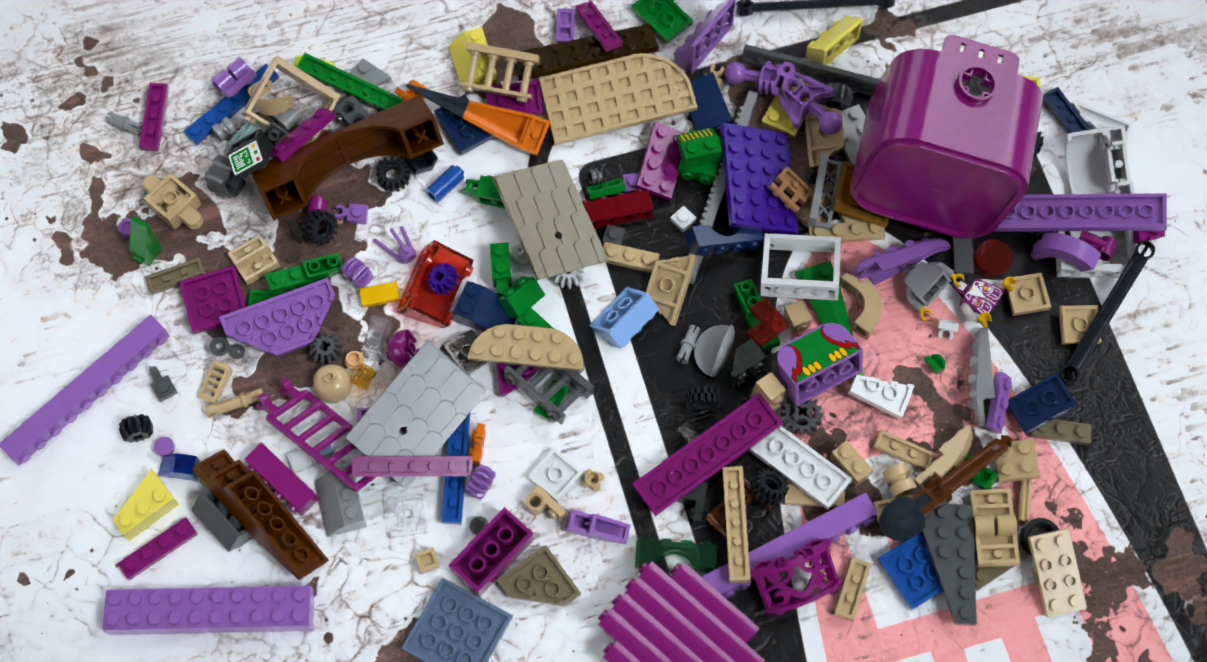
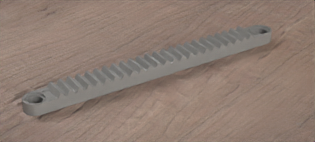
[688,90,758,285]

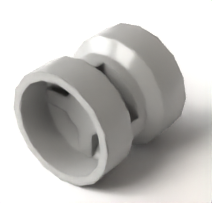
[211,117,237,142]

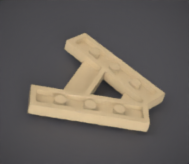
[796,167,886,243]

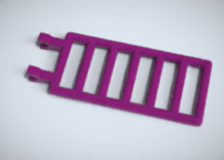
[256,378,376,492]

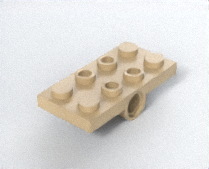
[970,489,1020,567]
[1028,528,1087,617]

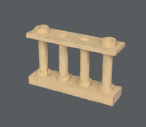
[459,42,540,103]

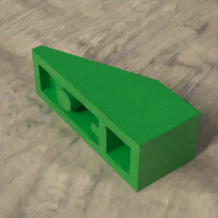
[129,216,162,266]

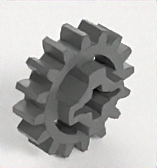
[780,397,823,436]

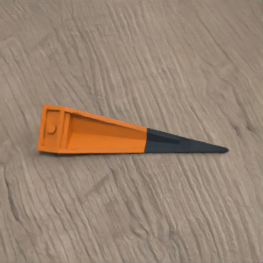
[406,84,550,156]

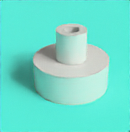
[511,244,528,264]

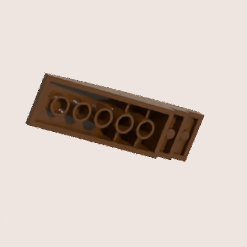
[192,449,329,580]

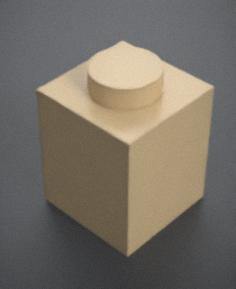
[783,300,812,333]

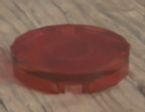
[975,239,1013,276]

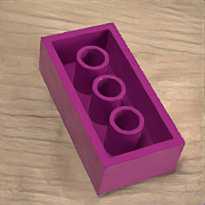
[448,507,535,597]

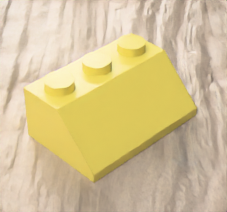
[806,16,863,65]
[449,27,497,92]

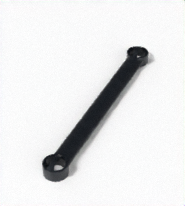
[736,0,895,16]
[1058,240,1155,385]

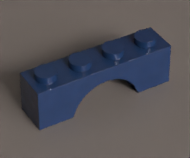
[685,225,764,256]

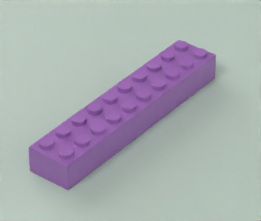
[102,586,315,635]

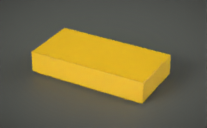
[359,281,400,308]

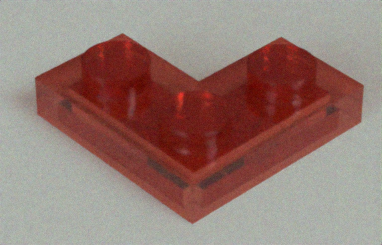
[747,297,790,348]

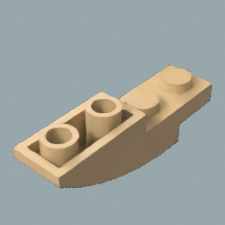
[915,425,973,491]

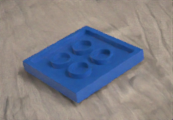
[877,532,943,611]

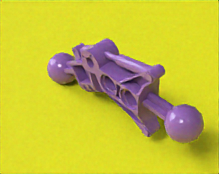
[724,61,843,134]

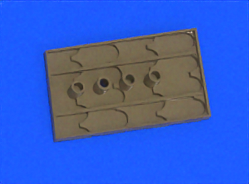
[492,159,608,281]

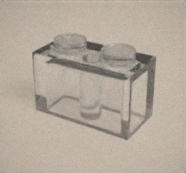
[362,315,393,362]

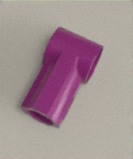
[1078,231,1118,261]

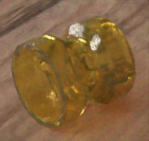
[351,363,377,390]

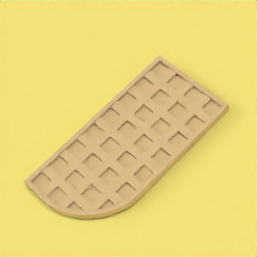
[539,53,698,145]

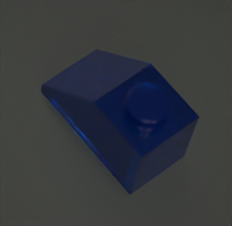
[158,453,201,481]

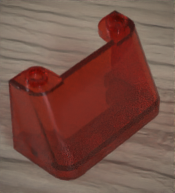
[396,240,474,329]

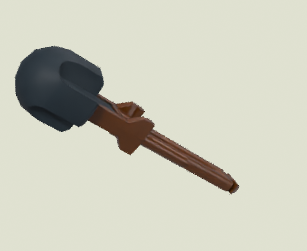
[879,435,1013,541]

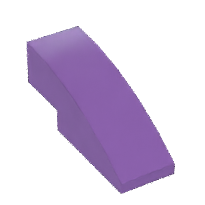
[564,509,631,544]

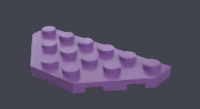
[219,278,335,357]

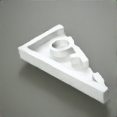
[1071,100,1134,146]

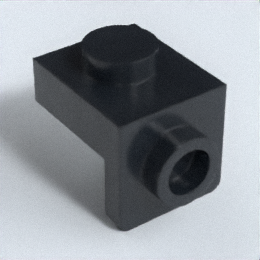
[405,150,438,175]

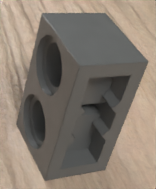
[334,95,371,127]

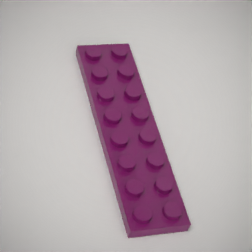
[632,393,783,517]

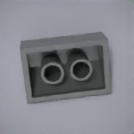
[191,490,253,552]

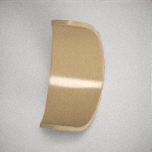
[248,80,294,116]

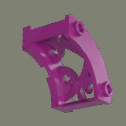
[750,538,843,616]

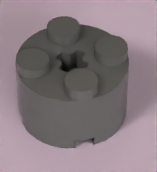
[204,155,246,198]

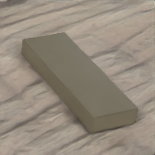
[145,257,206,295]

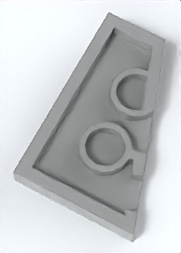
[334,58,392,105]

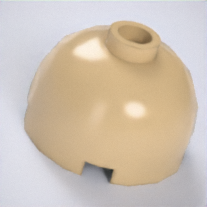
[313,364,352,404]

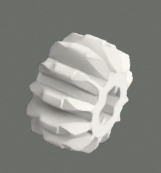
[552,268,584,289]

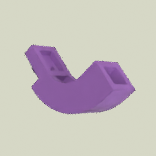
[1030,233,1101,272]

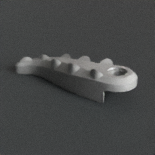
[968,327,995,426]

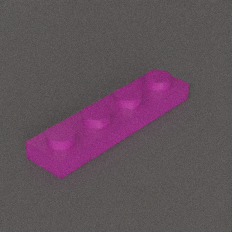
[575,0,623,52]
[139,83,169,151]
[271,107,336,162]
[117,517,198,581]

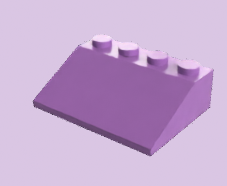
[674,0,737,75]

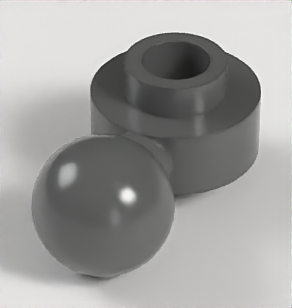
[210,336,245,359]

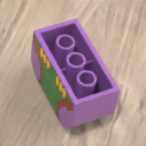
[777,323,863,407]

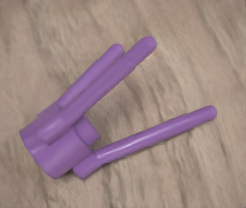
[373,226,417,264]

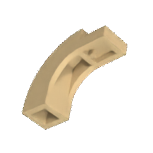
[840,272,882,340]

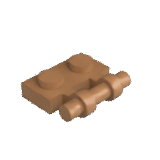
[768,166,814,213]

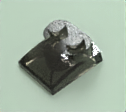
[440,329,489,375]

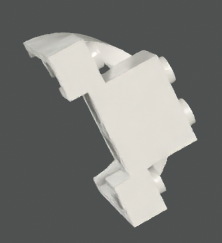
[1065,125,1135,194]

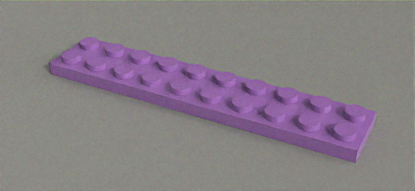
[994,193,1167,231]

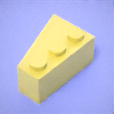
[113,469,179,541]

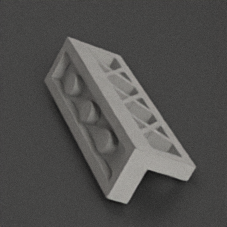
[808,152,842,230]

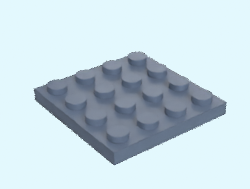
[401,577,513,662]

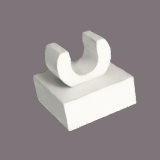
[936,318,959,339]

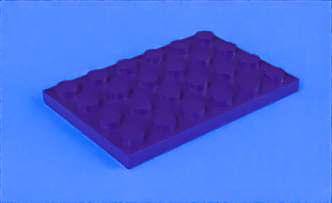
[720,122,799,235]

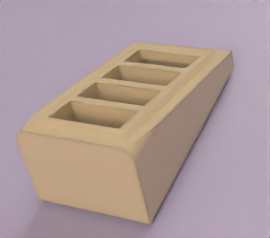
[197,360,233,404]

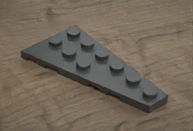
[922,504,977,626]

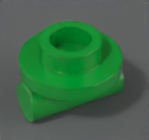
[923,354,945,374]

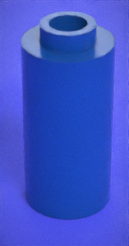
[425,165,464,203]

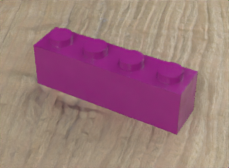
[244,442,319,516]

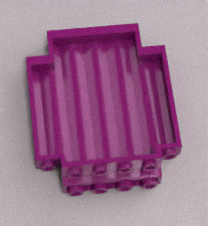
[597,562,765,662]

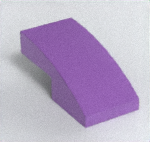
[556,9,575,42]

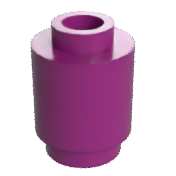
[307,195,327,225]

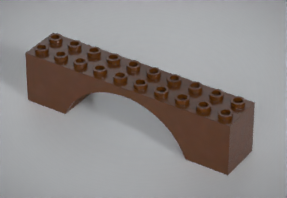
[251,95,444,220]

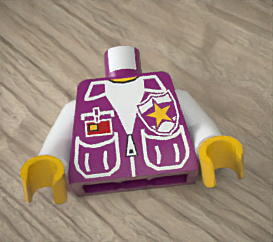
[955,277,1016,327]

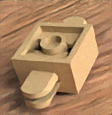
[143,173,203,230]

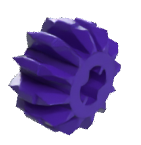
[426,263,460,295]

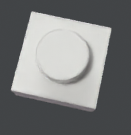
[670,206,697,232]

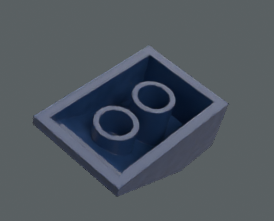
[453,280,517,332]

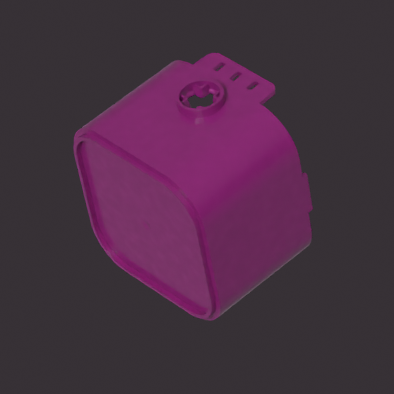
[850,35,1043,238]

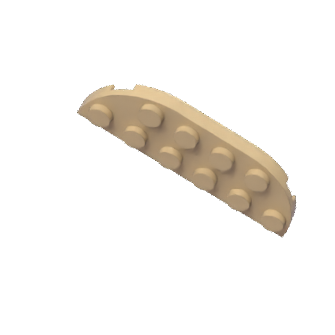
[467,324,584,372]

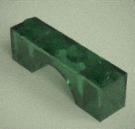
[635,537,717,573]

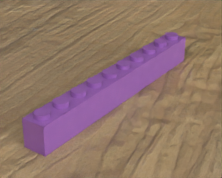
[0,314,170,466]
[702,493,878,599]

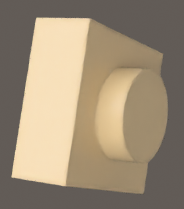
[414,547,440,574]

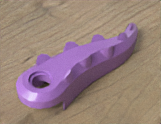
[853,238,951,285]

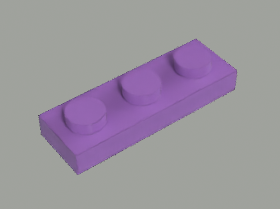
[986,372,1012,434]

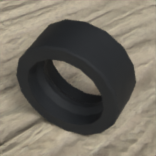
[1020,518,1059,556]

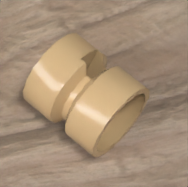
[882,462,917,498]

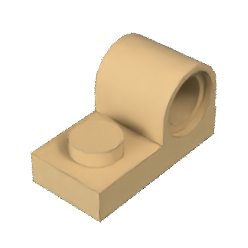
[526,485,567,522]

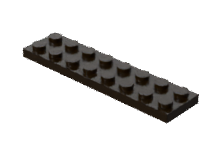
[514,24,659,81]

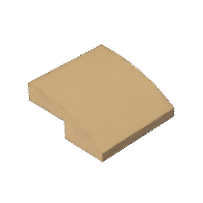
[228,235,281,285]

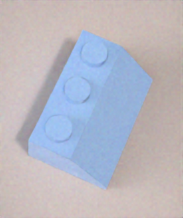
[589,287,659,349]

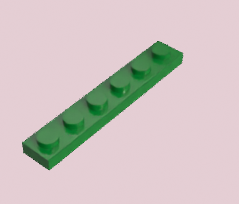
[297,52,403,111]

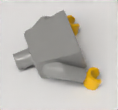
[904,261,965,321]

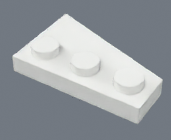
[848,375,915,420]

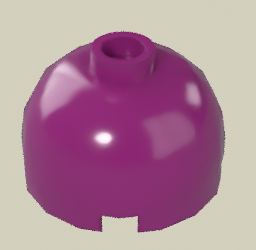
[386,329,420,368]

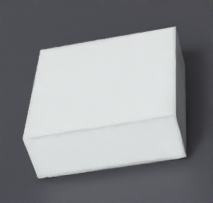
[287,449,313,474]

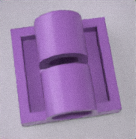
[211,57,257,98]

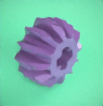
[341,257,373,288]
[466,464,496,500]

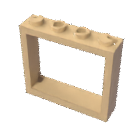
[241,56,341,147]

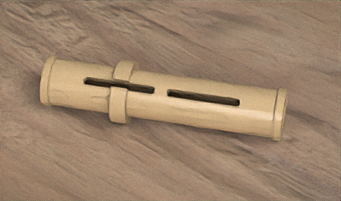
[205,388,263,418]

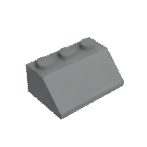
[315,465,367,537]

